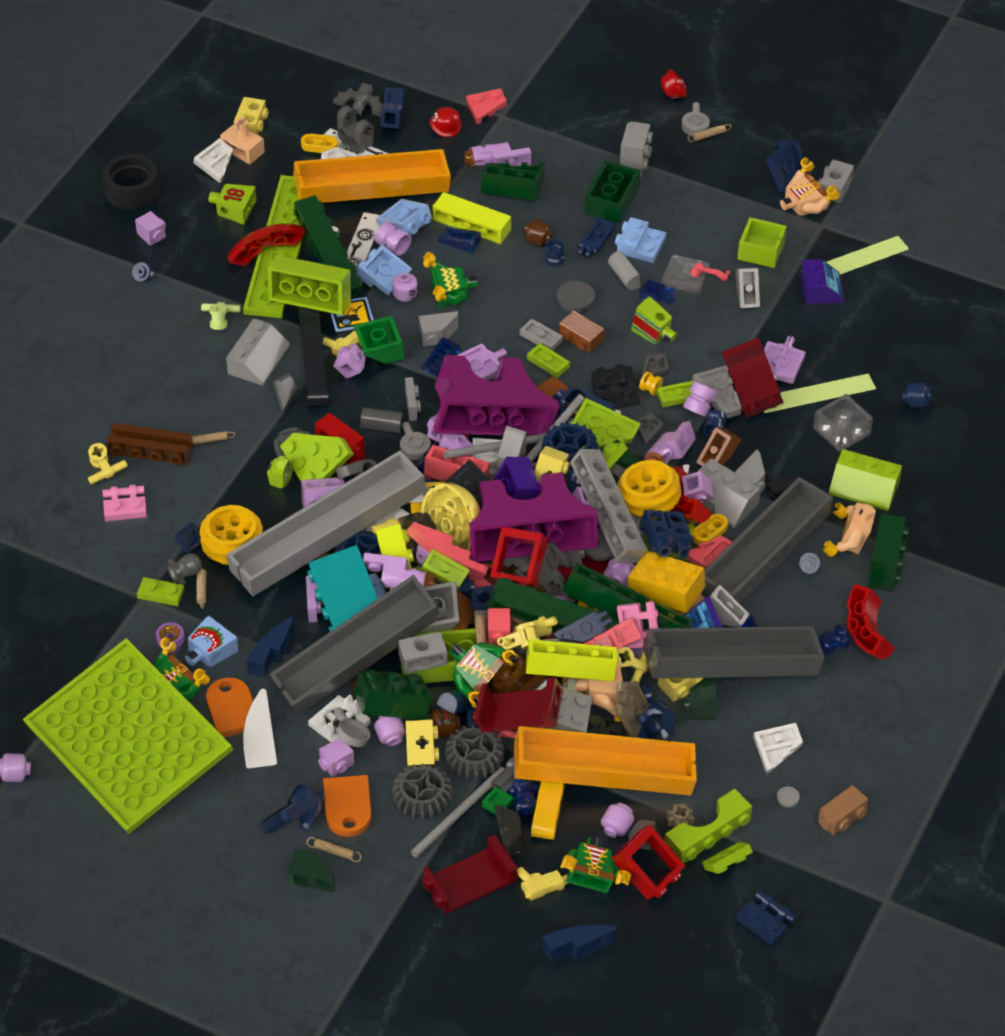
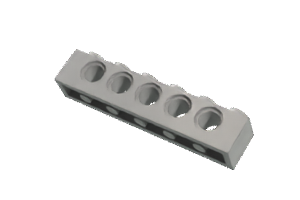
[570,449,648,563]

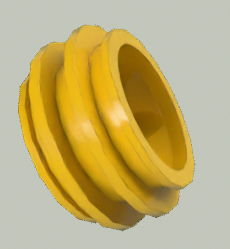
[617,460,681,518]
[199,505,263,565]

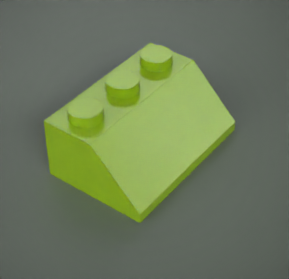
[829,449,902,511]

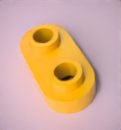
[301,134,338,153]
[693,514,728,545]

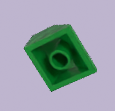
[354,316,405,364]

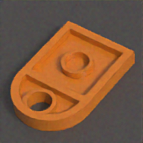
[206,678,253,738]
[323,775,371,837]

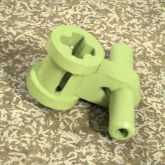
[201,302,241,330]

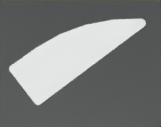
[243,689,277,768]

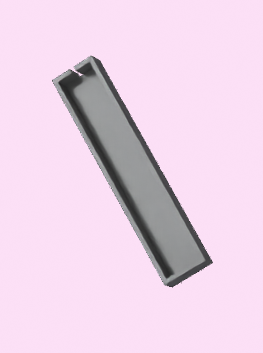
[226,451,426,596]

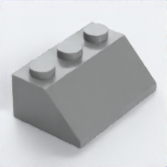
[226,318,290,386]
[698,459,761,528]

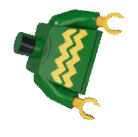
[423,252,478,308]

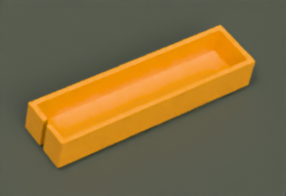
[293,149,451,203]
[514,726,697,796]

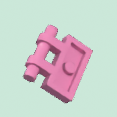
[102,484,147,521]
[617,601,660,648]

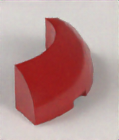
[228,223,306,267]
[671,466,712,523]
[846,584,895,659]

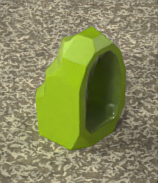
[267,456,293,489]

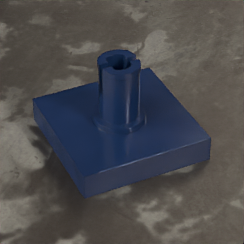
[765,140,809,192]

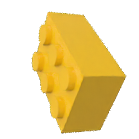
[628,551,706,613]

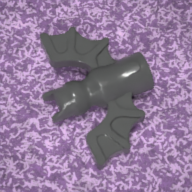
[333,82,384,117]

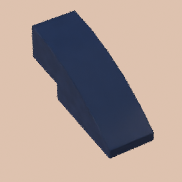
[247,617,295,678]
[542,925,617,963]

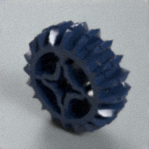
[542,421,598,469]
[335,530,383,578]

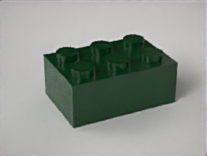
[584,160,640,223]
[868,513,909,592]
[353,670,432,720]

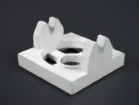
[308,695,371,742]

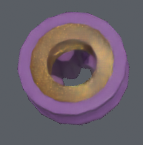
[156,622,185,654]

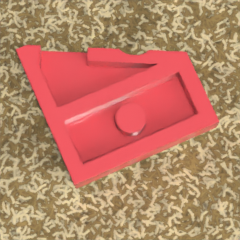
[466,88,507,124]
[686,536,732,570]

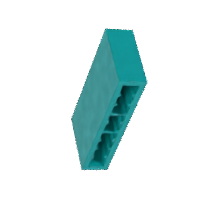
[307,545,378,632]

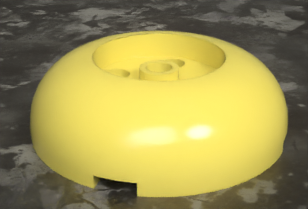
[420,483,481,560]

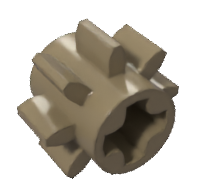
[667,804,695,828]

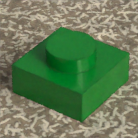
[482,786,514,817]

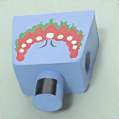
[185,616,239,667]

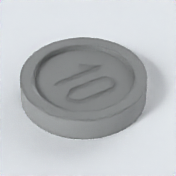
[777,786,800,807]

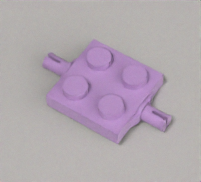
[764,336,806,384]
[458,343,507,380]

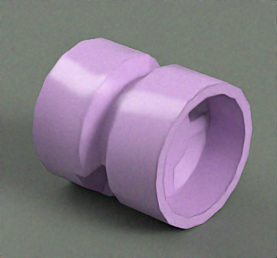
[375,222,411,256]
[683,381,718,417]

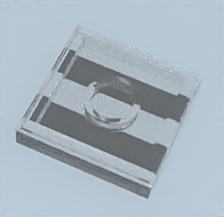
[661,255,710,294]

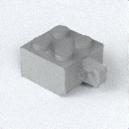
[620,122,653,177]
[543,678,592,733]

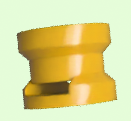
[639,371,663,396]

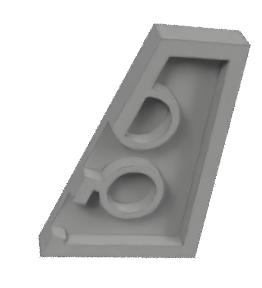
[692,365,742,418]

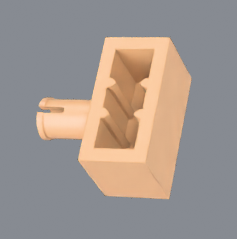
[220,118,265,164]

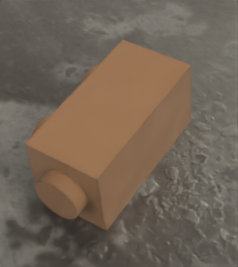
[818,785,868,836]

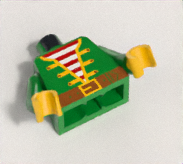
[153,637,210,702]
[449,642,518,708]
[560,837,631,893]

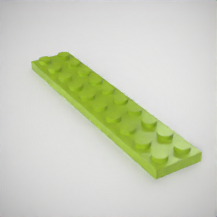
[243,175,303,319]

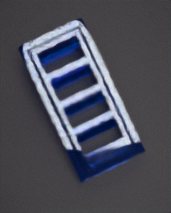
[438,227,481,254]
[422,337,461,377]

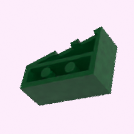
[481,162,545,201]

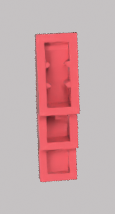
[406,522,488,581]
[563,617,642,678]

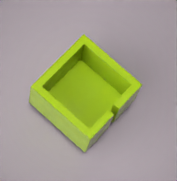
[738,217,787,268]

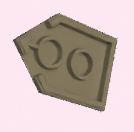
[616,681,648,738]

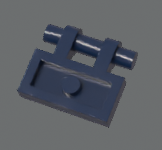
[736,890,797,946]

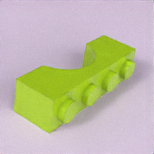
[665,789,752,863]

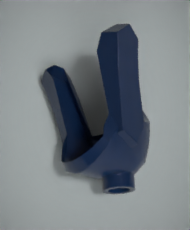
[553,388,616,424]
[637,700,677,742]
[261,785,325,833]

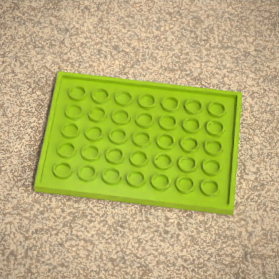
[23,638,233,835]

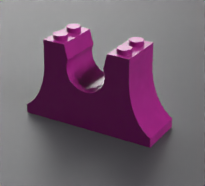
[433,355,560,436]
[469,472,598,562]

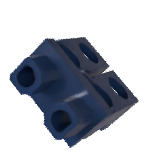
[639,510,692,558]

